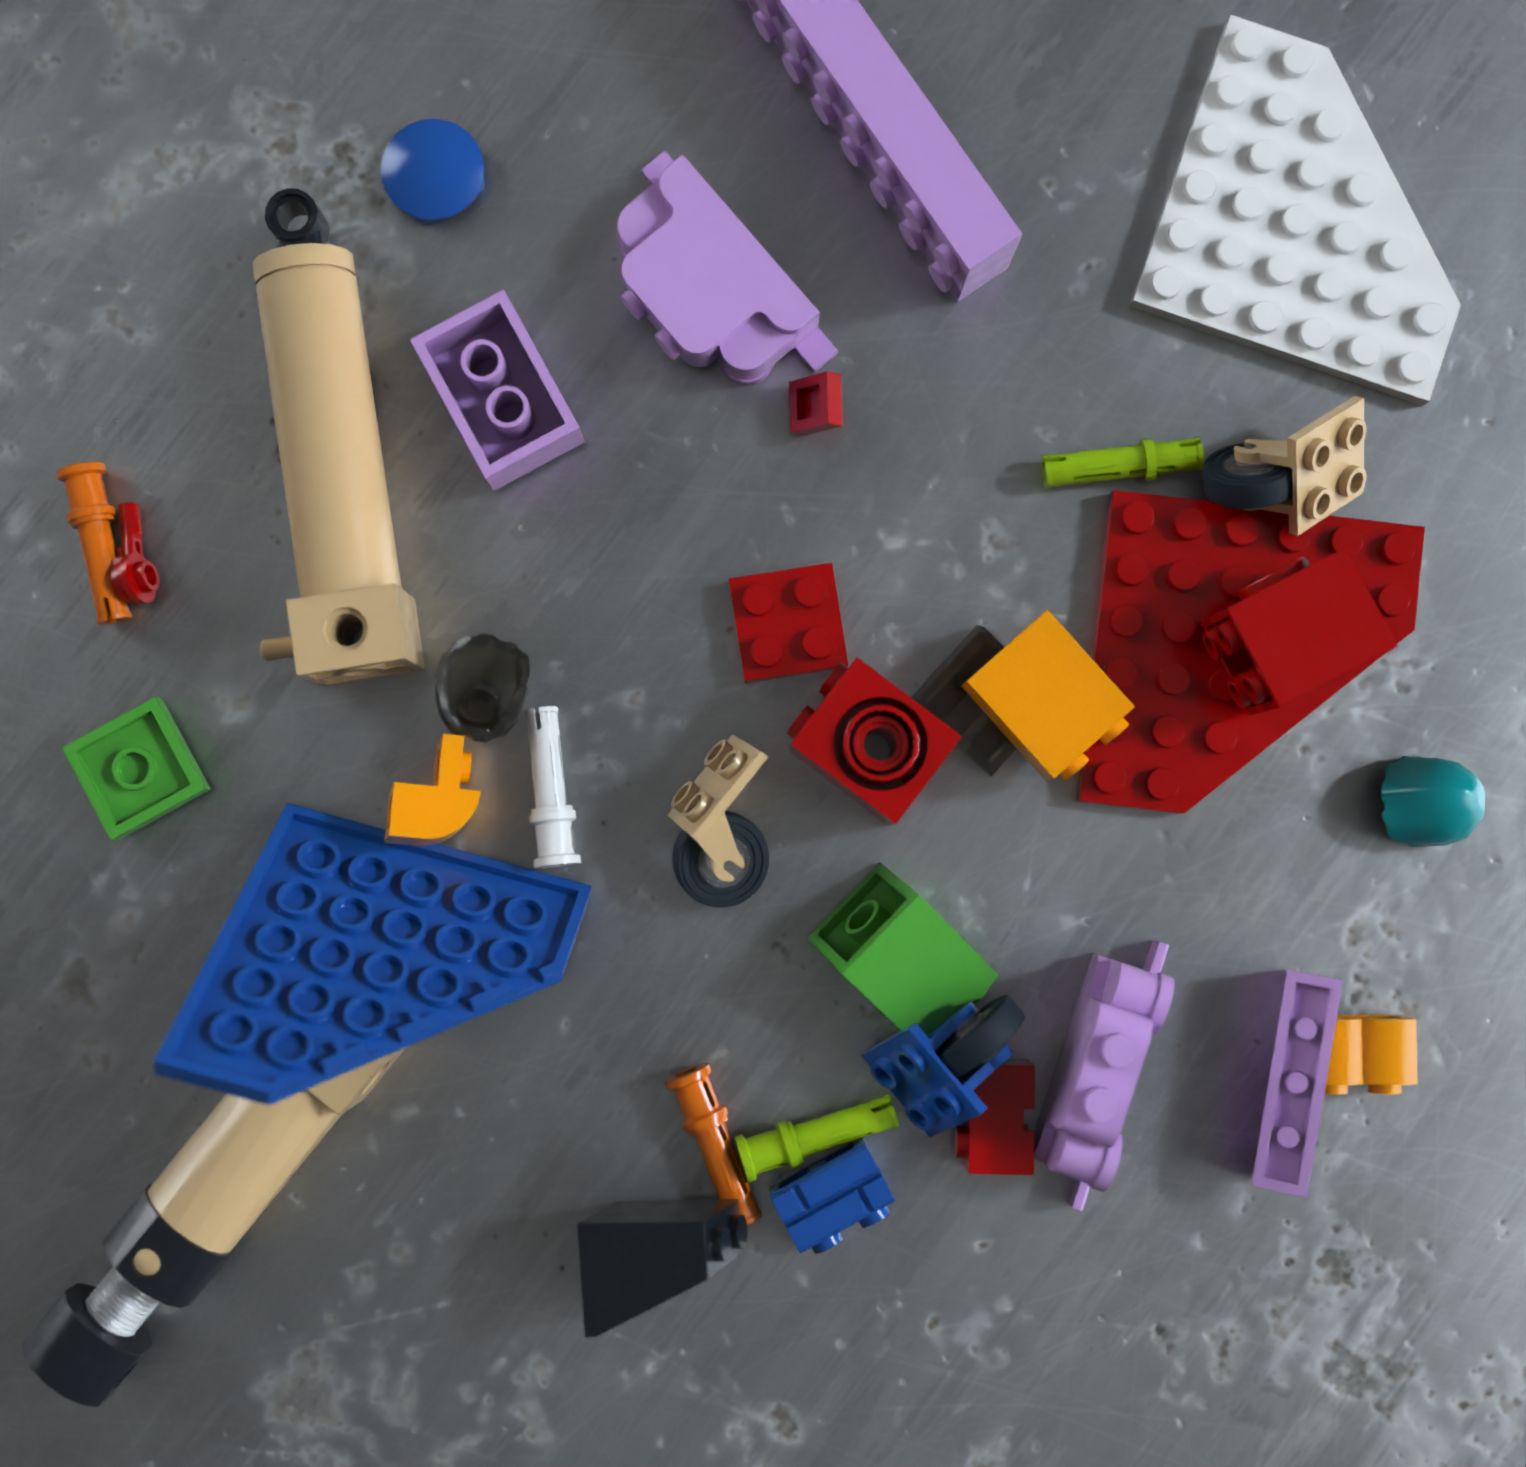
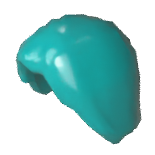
[1381,756,1485,847]

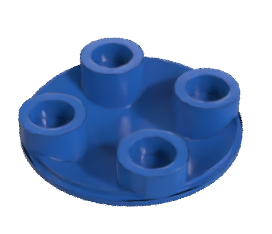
[381,119,485,224]

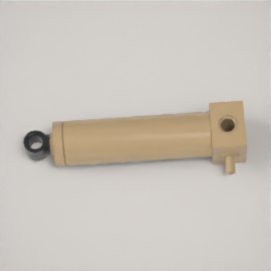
[252,188,425,686]

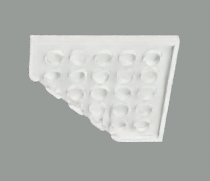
[1129,15,1461,406]

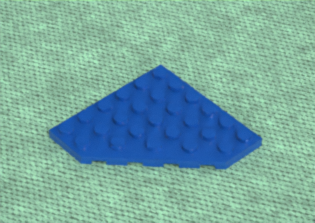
[154,803,592,1105]

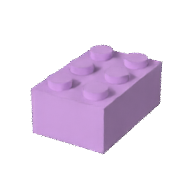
[409,289,586,491]

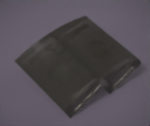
[911,625,1017,777]

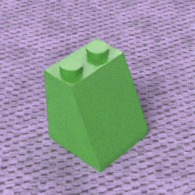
[807,862,999,1035]

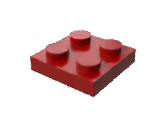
[729,563,849,683]

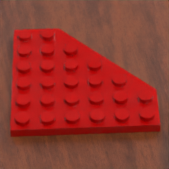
[1076,490,1425,814]

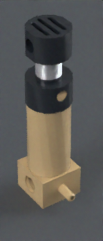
[22,1047,406,1407]

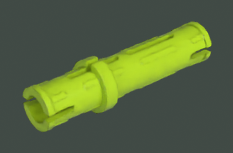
[1041,437,1204,489]

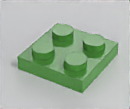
[62,696,211,841]

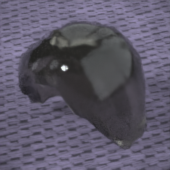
[434,633,530,743]

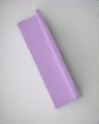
[1251,969,1343,1198]

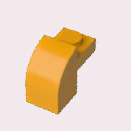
[384,734,481,846]

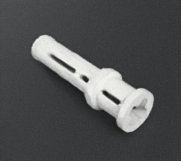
[524,706,581,869]

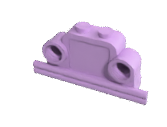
[617,150,838,385]
[1034,940,1175,1211]

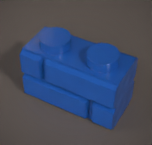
[769,1138,896,1254]

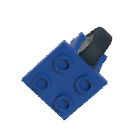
[862,995,1025,1137]

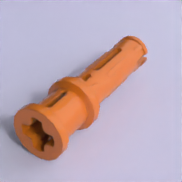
[56,462,133,625]
[664,1063,762,1225]

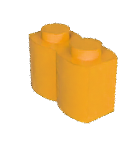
[1325,1014,1417,1095]

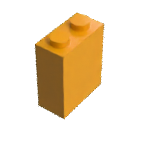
[961,610,1135,781]

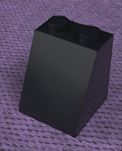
[577,1199,748,1337]

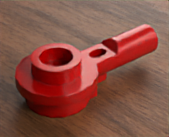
[110,502,160,605]

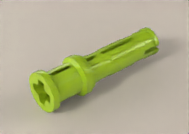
[734,1094,899,1184]

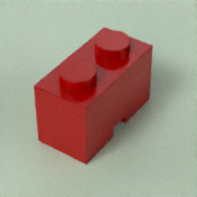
[954,1059,1035,1175]

